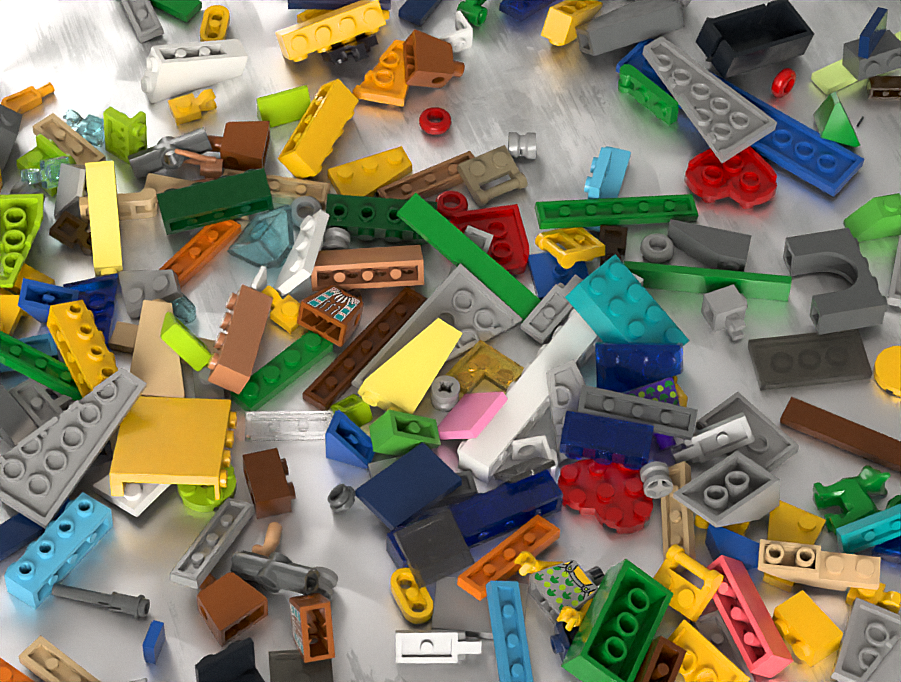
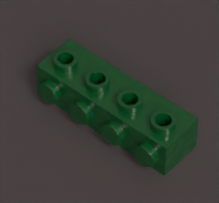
[156,168,274,235]
[325,194,438,245]

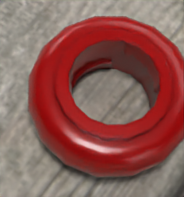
[771,68,796,98]
[419,107,452,135]
[435,190,468,220]

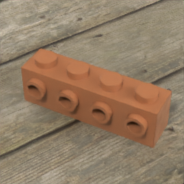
[310,245,424,292]
[207,284,273,395]

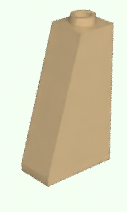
[130,299,186,398]

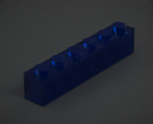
[386,467,563,571]

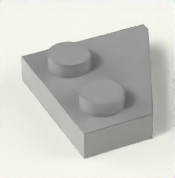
[118,269,183,320]

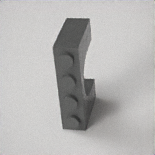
[783,228,888,335]

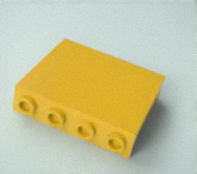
[109,396,237,500]

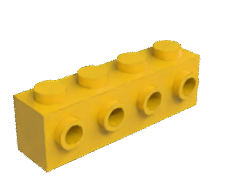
[275,0,386,62]
[277,79,359,179]
[46,300,118,398]

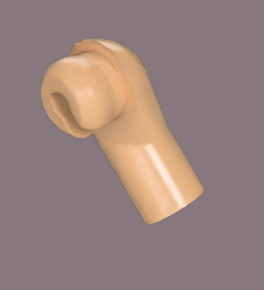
[252,522,282,557]

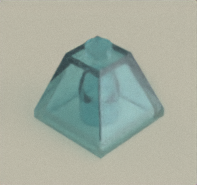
[227,205,294,269]

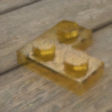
[445,340,524,394]

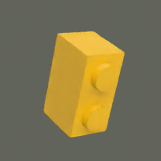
[772,590,843,667]

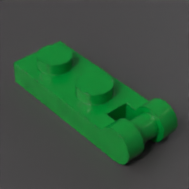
[618,64,679,126]

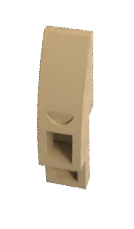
[758,539,881,591]

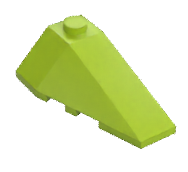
[0,194,44,288]

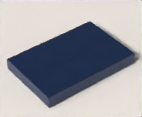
[355,442,462,534]

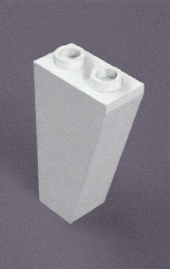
[141,39,248,103]

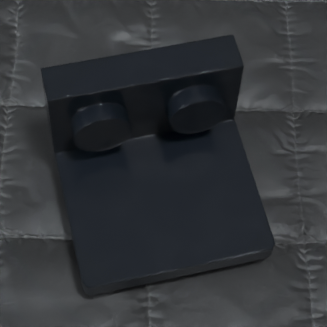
[195,637,265,682]

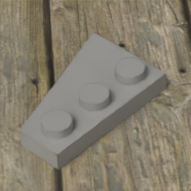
[546,359,611,463]
[830,597,901,682]

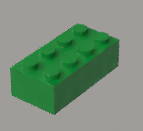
[561,559,674,682]

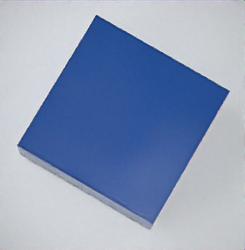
[142,620,166,665]

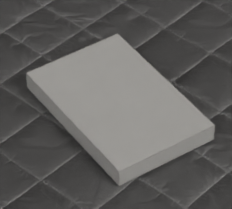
[696,392,799,472]
[431,576,528,639]

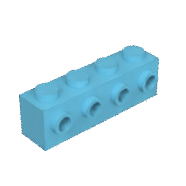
[4,492,113,610]

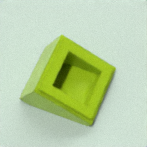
[330,394,373,427]

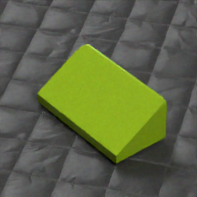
[256,85,311,128]
[160,311,212,371]

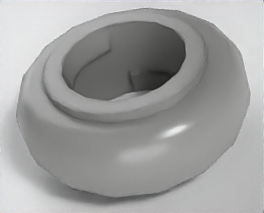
[289,196,322,227]
[640,233,674,263]

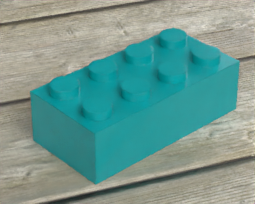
[565,254,690,384]

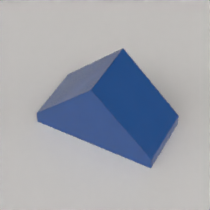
[17,278,79,323]
[325,410,375,469]
[705,524,759,570]

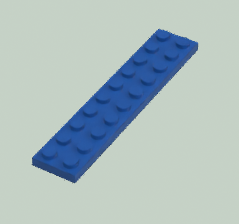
[616,38,864,197]

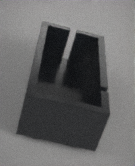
[695,0,815,79]

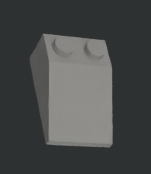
[673,451,780,527]

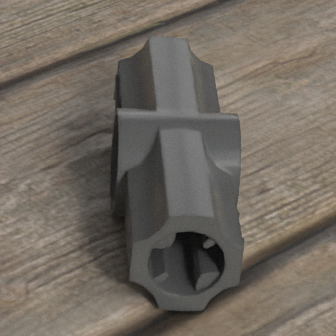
[128,127,213,179]
[230,550,320,595]

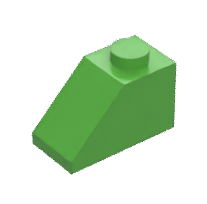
[843,193,901,242]
[369,410,441,456]

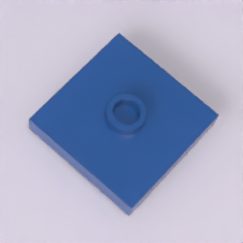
[528,252,589,301]

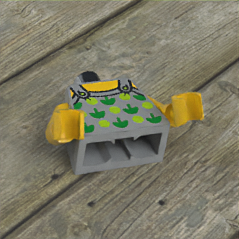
[514,551,604,631]

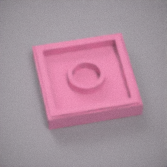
[437,391,508,440]

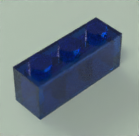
[560,410,654,470]

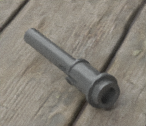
[52,583,150,619]

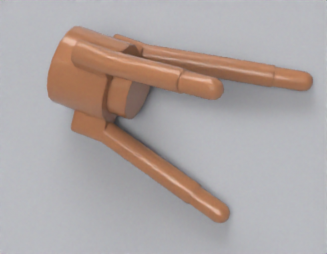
[174,148,223,182]

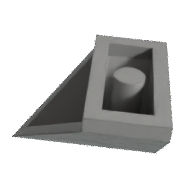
[54,163,88,216]

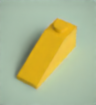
[541,0,603,46]

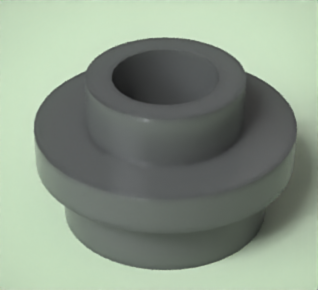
[327,484,356,512]

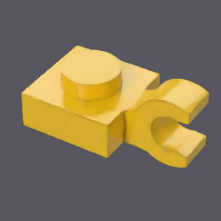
[167,89,217,126]
[261,285,300,334]
[845,582,901,614]

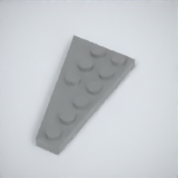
[643,36,777,163]
[351,263,523,390]
[0,368,147,529]

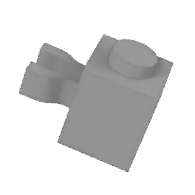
[701,284,748,341]

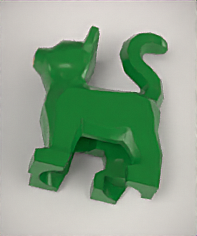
[813,465,901,535]

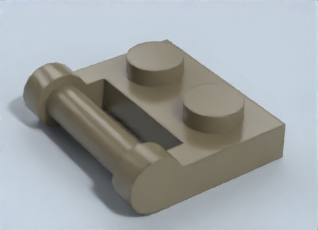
[456,145,528,207]

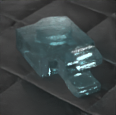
[63,109,105,148]
[20,156,70,189]

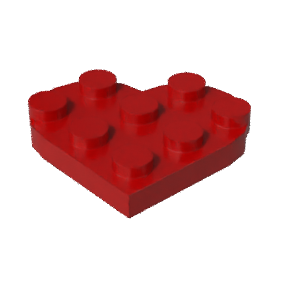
[684,146,777,209]
[449,204,529,276]
[557,450,653,534]

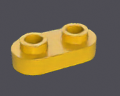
[200,5,230,42]
[390,567,433,624]

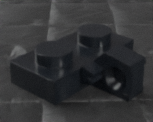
[321,34,378,65]

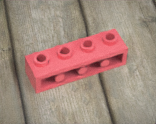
[706,555,794,678]

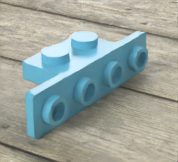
[583,146,631,232]

